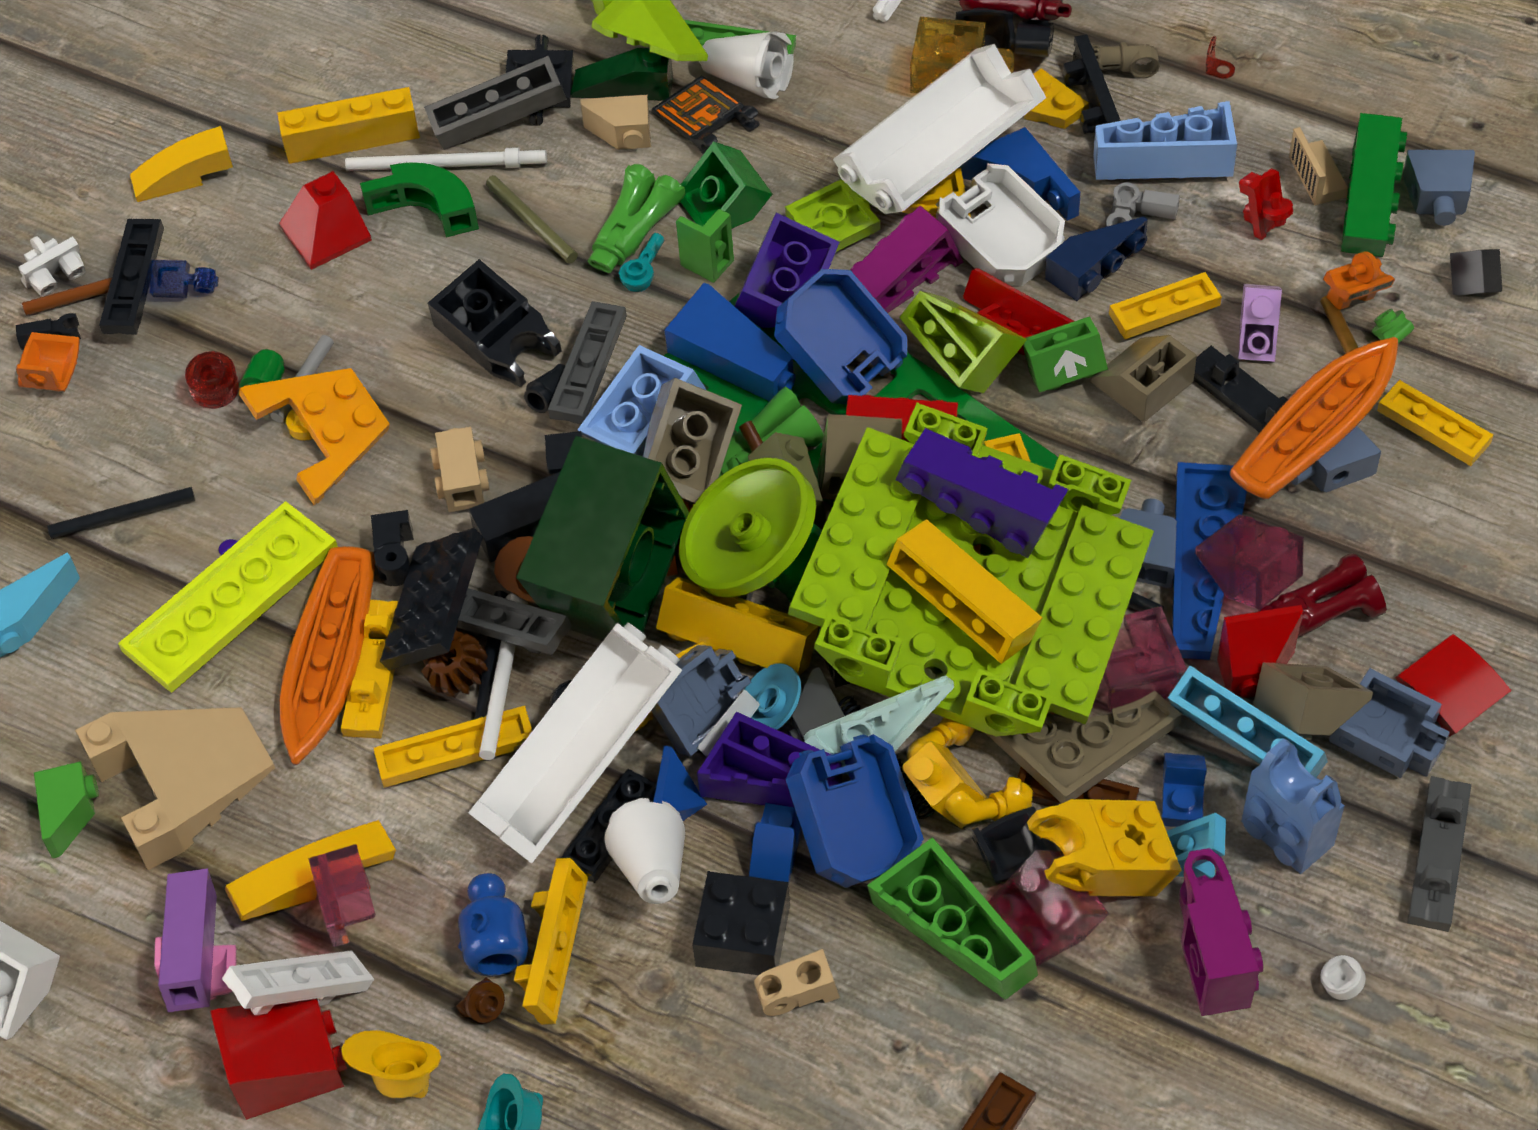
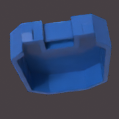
[774,269,907,405]
[786,734,924,888]

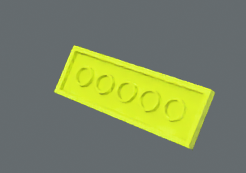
[118,501,338,693]

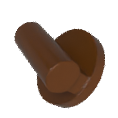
[456,977,505,1023]

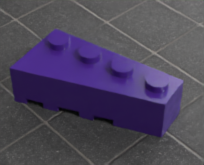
[895,428,1069,559]

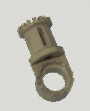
[1092,42,1160,78]

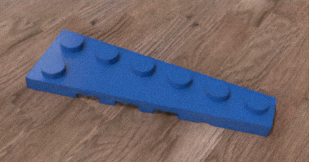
[1171,462,1247,660]

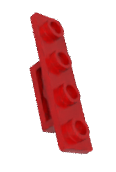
[963,268,1074,355]

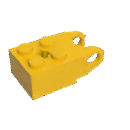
[1027,799,1182,896]

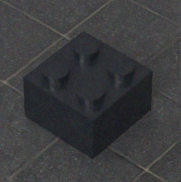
[692,871,790,975]

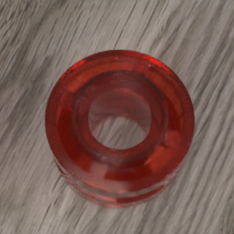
[185,351,239,409]

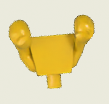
[901,718,1033,829]

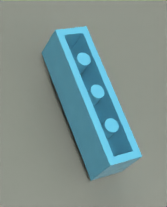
[1168,666,1328,778]

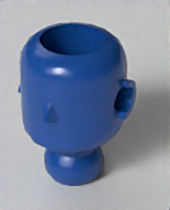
[458,873,528,977]

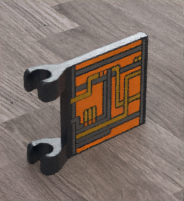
[652,75,760,154]

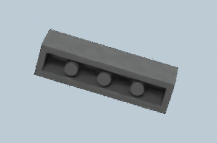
[424,56,567,150]

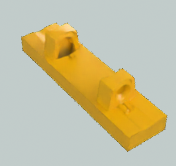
[341,600,399,739]
[514,858,588,1025]

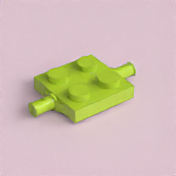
[785,179,880,252]

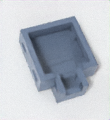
[651,645,752,756]
[1329,668,1450,778]

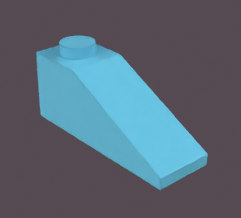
[0,552,80,658]

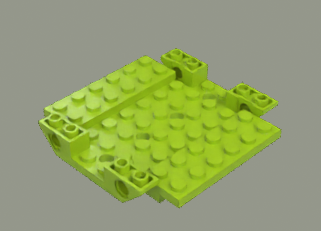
[788,403,1154,737]

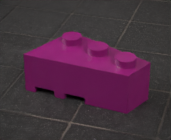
[850,206,964,313]

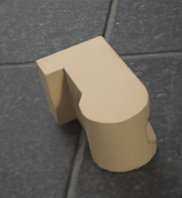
[754,949,840,1016]

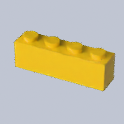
[277,87,420,164]
[886,519,1043,664]
[656,577,819,676]

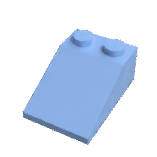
[577,345,706,456]

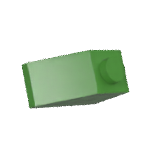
[34,761,99,859]

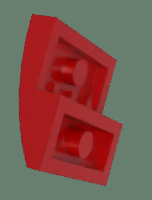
[1394,634,1512,737]

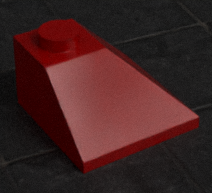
[279,171,372,270]
[1217,605,1304,698]

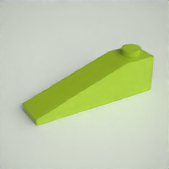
[591,0,708,61]

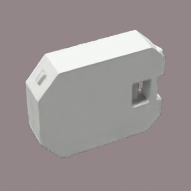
[936,163,1065,286]

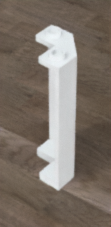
[833,44,1047,214]
[468,623,682,863]

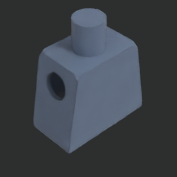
[1403,150,1475,226]
[1291,426,1381,492]
[1119,498,1177,588]

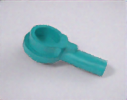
[619,233,665,292]

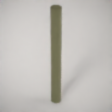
[486,175,578,264]

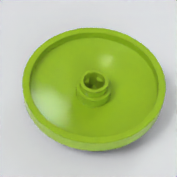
[679,458,816,597]

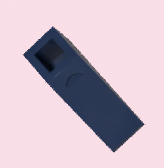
[1045,217,1148,301]

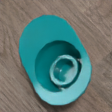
[478,1073,543,1130]

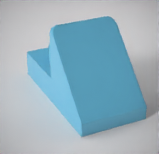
[1167,813,1226,879]

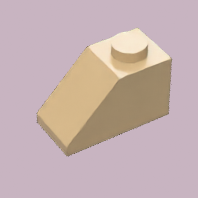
[580,95,651,150]

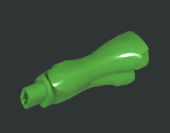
[588,164,685,273]
[718,387,824,478]

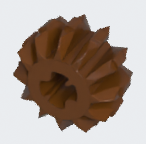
[421,631,489,698]

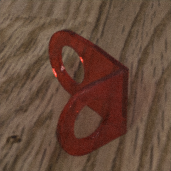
[1206,36,1235,79]

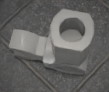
[1106,182,1180,227]

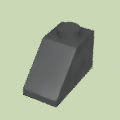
[788,667,844,742]

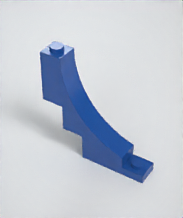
[958,127,1081,221]

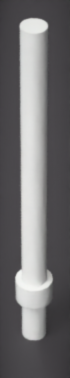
[345,147,547,171]
[479,593,528,760]

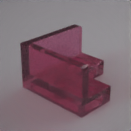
[1103,606,1187,712]
[308,844,376,947]

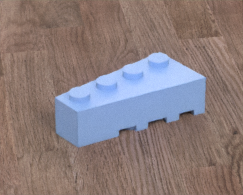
[1093,101,1237,180]

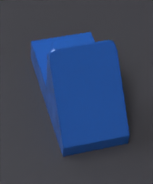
[1161,753,1207,827]
[749,803,802,883]

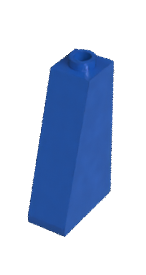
[665,283,796,401]

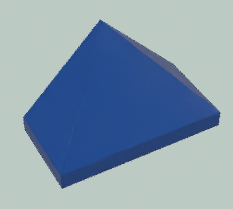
[654,746,707,821]

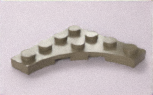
[984,690,1182,803]

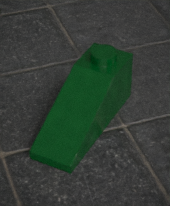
[571,48,673,101]

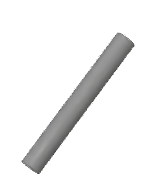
[270,335,334,423]

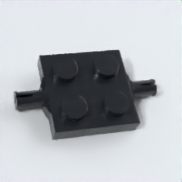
[506,35,574,125]

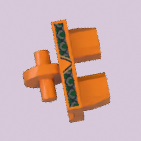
[1323,251,1395,310]

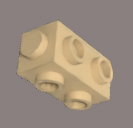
[430,427,490,512]

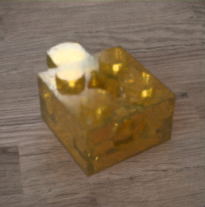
[910,17,1014,93]

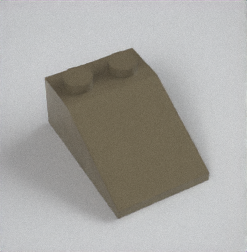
[643,378,742,504]

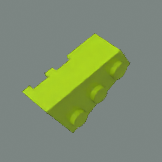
[899,291,1027,393]

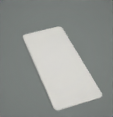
[698,690,760,757]

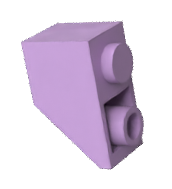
[1238,284,1282,362]

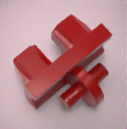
[1239,168,1294,240]

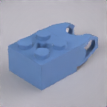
[1241,738,1345,874]

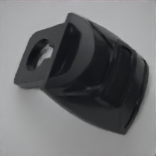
[952,8,1016,64]
[971,806,1059,883]

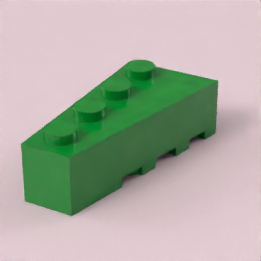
[1341,113,1407,257]

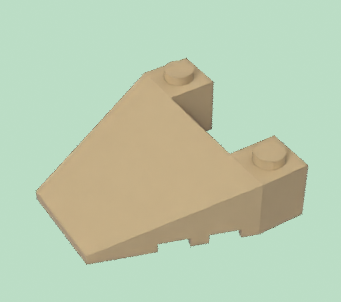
[75,707,275,870]

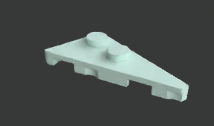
[804,675,954,776]

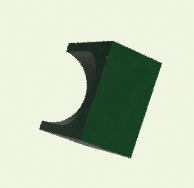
[516,436,689,641]

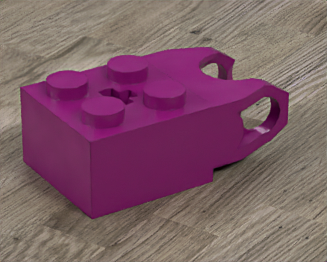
[1179,848,1263,1016]

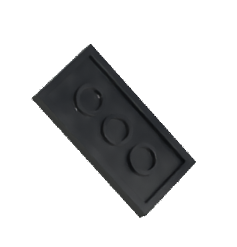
[380,528,483,670]

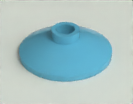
[744,663,801,730]

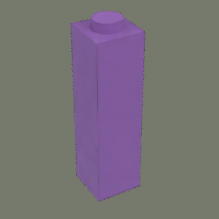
[158,868,217,1012]

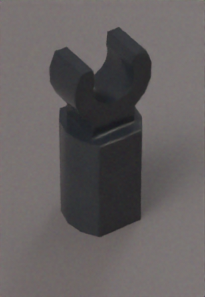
[16,313,81,350]

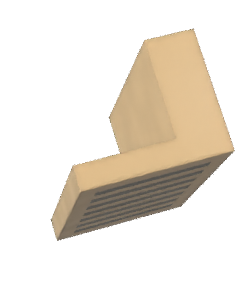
[1289,127,1349,205]

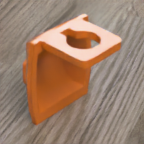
[16,332,80,392]

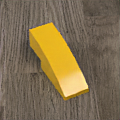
[130,126,233,202]

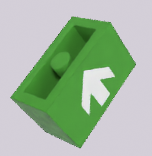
[1023,316,1108,392]

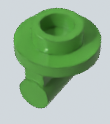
[1372,309,1414,344]

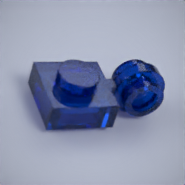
[149,260,219,298]

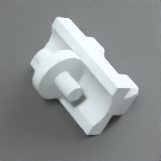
[19,236,85,297]

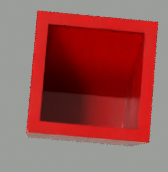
[210,998,347,1120]

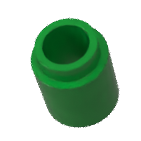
[239,349,285,388]

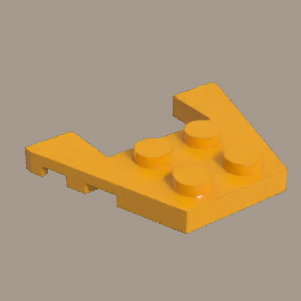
[239,368,390,505]

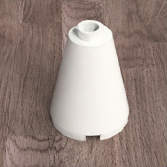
[699,31,794,99]
[604,798,685,904]

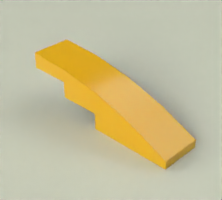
[225,820,396,921]

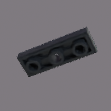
[561,769,657,883]

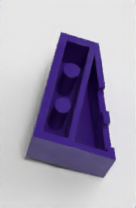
[697,712,842,808]

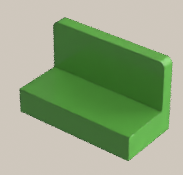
[676,209,734,283]

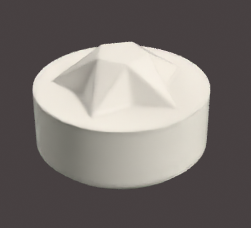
[1320,955,1366,1000]

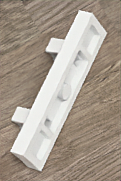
[222,951,374,1015]

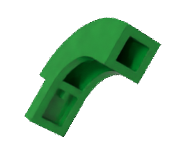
[360,162,479,238]

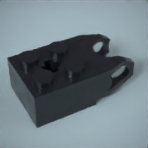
[427,259,562,387]

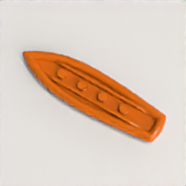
[1230,337,1398,499]
[280,546,376,765]

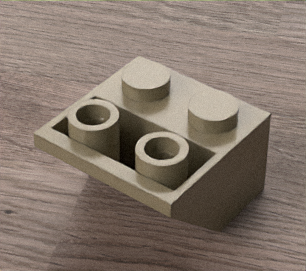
[1091,335,1197,422]
[818,414,902,500]

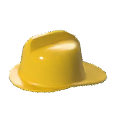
[341,1030,441,1098]

